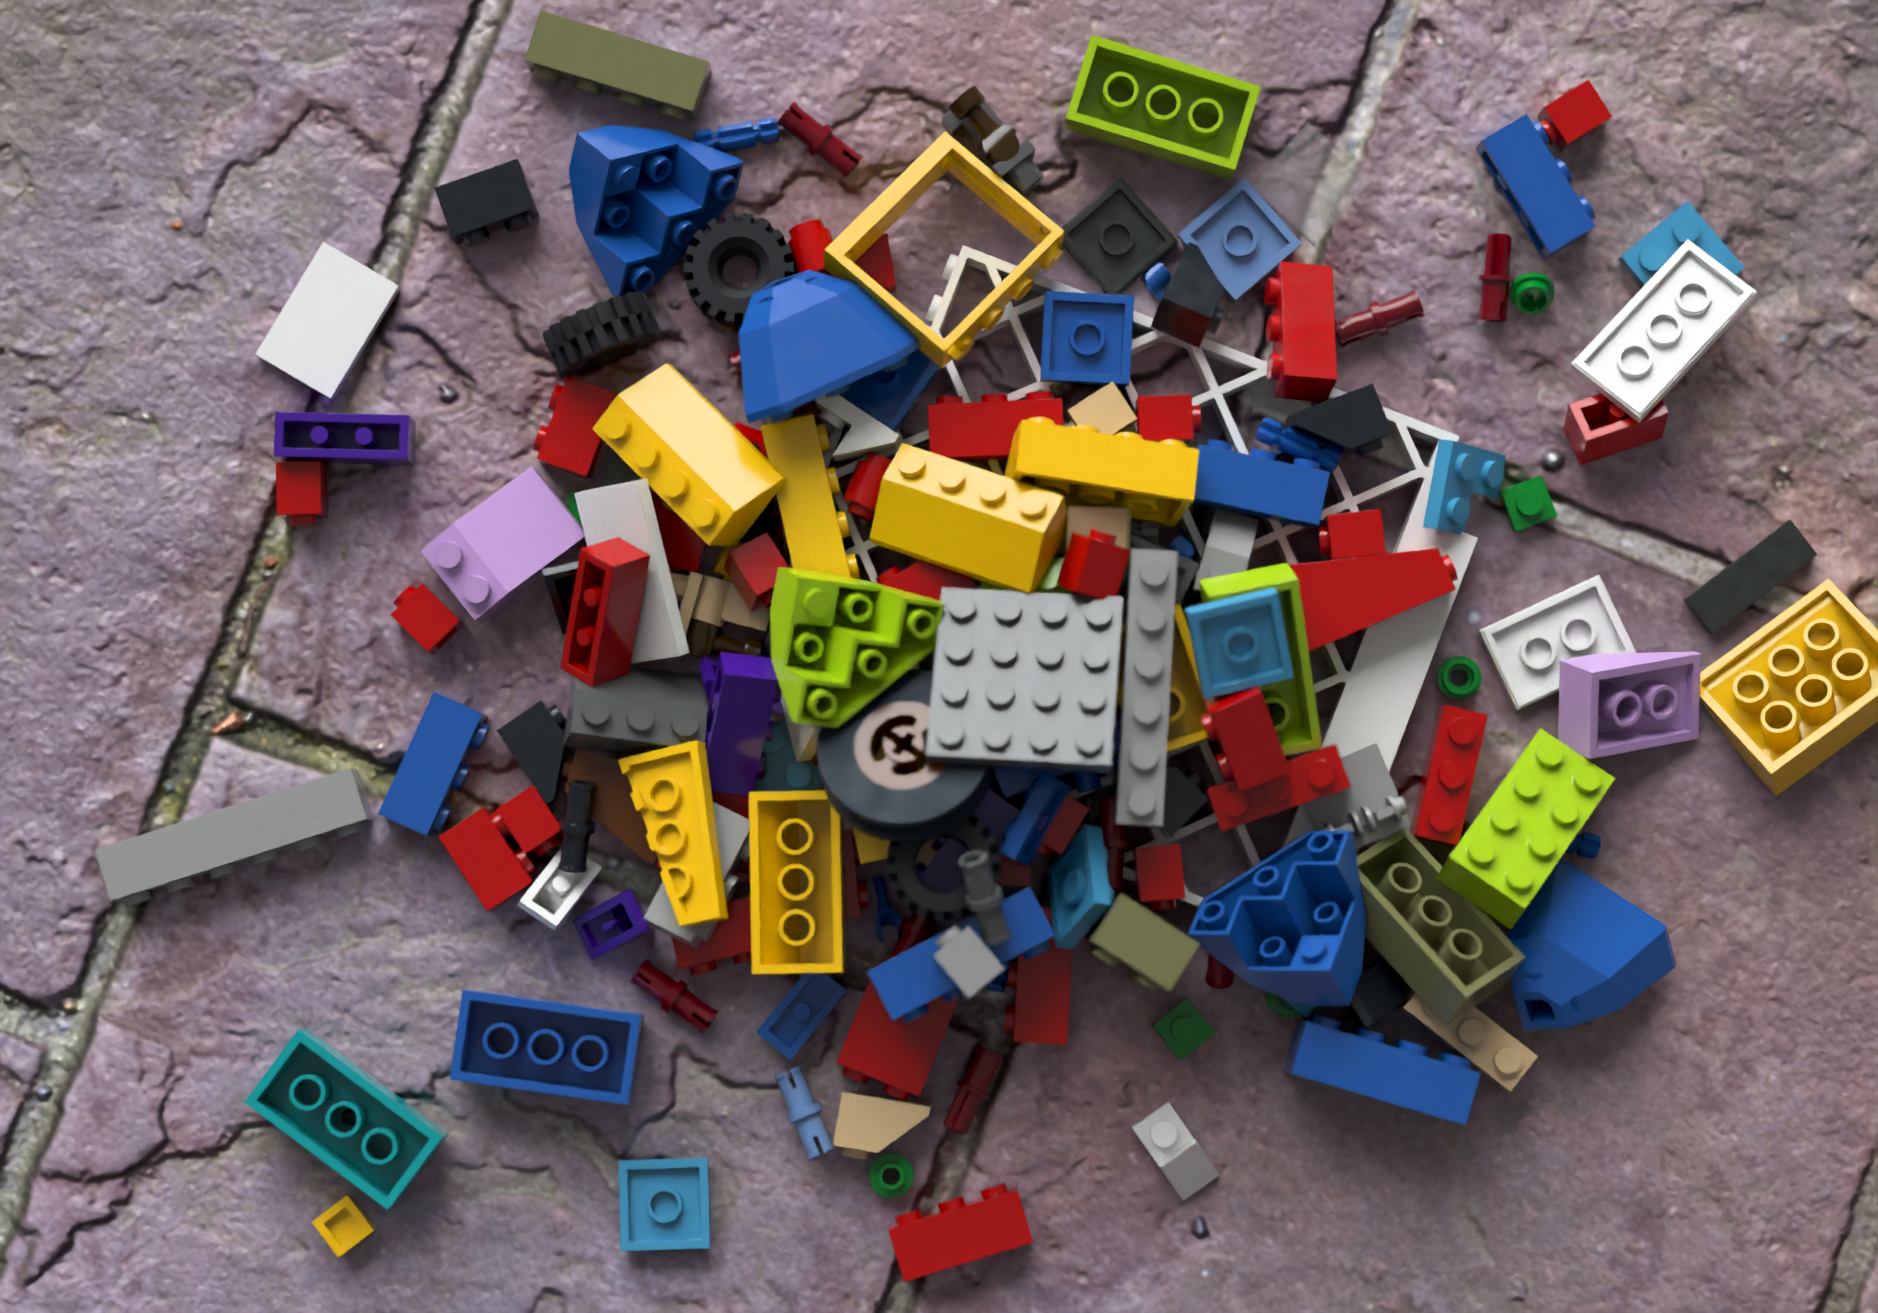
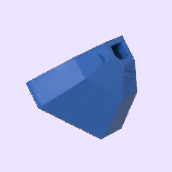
[569,125,744,297]
[739,270,921,424]
[1188,830,1366,1006]
[1508,858,1676,1031]

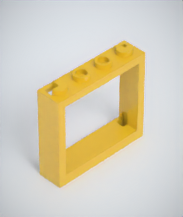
[824,132,1064,369]

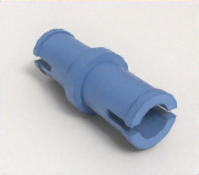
[775,1066,835,1160]

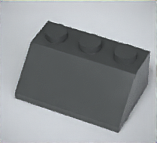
[563,666,708,755]

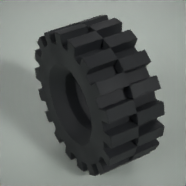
[684,213,795,329]
[542,291,662,378]

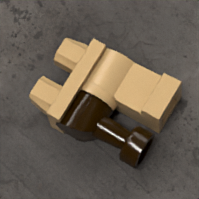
[670,571,770,658]

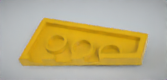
[617,740,728,928]

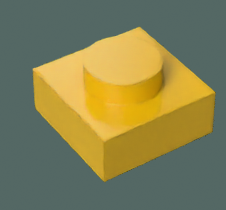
[312,1194,376,1258]

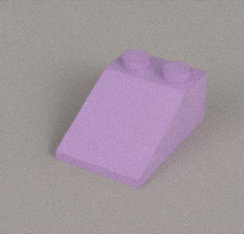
[420,466,585,621]
[1558,652,1701,759]

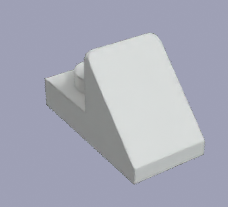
[815,395,901,461]
[517,849,602,931]
[1132,1102,1219,1201]

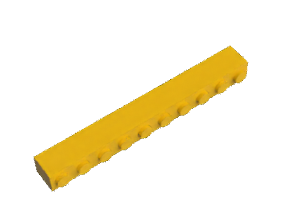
[761,414,898,865]

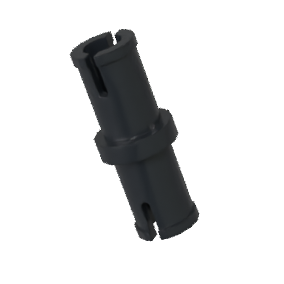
[558,779,597,873]

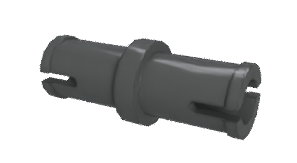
[958,851,1011,945]

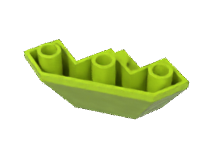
[770,567,945,728]

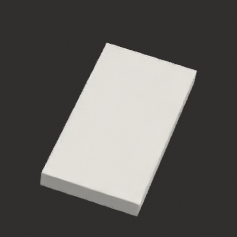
[1571,240,1757,423]
[574,478,689,663]

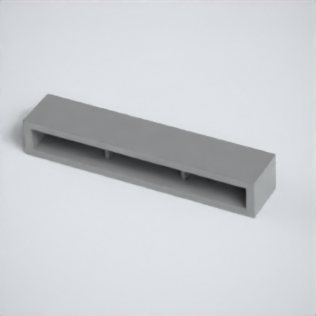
[1114,549,1178,827]
[95,768,373,907]

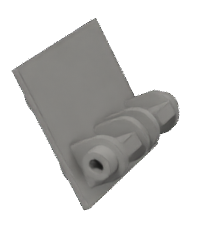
[1305,743,1412,849]

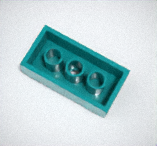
[244,1028,449,1210]

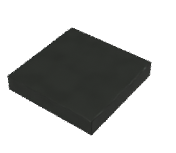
[1061,177,1179,295]

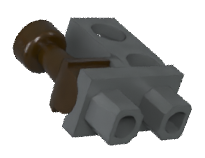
[941,86,1044,198]

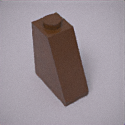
[560,748,658,865]

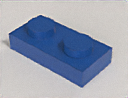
[999,772,1072,867]
[756,973,848,1060]

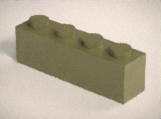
[525,10,711,122]

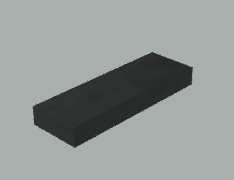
[1683,519,1818,635]

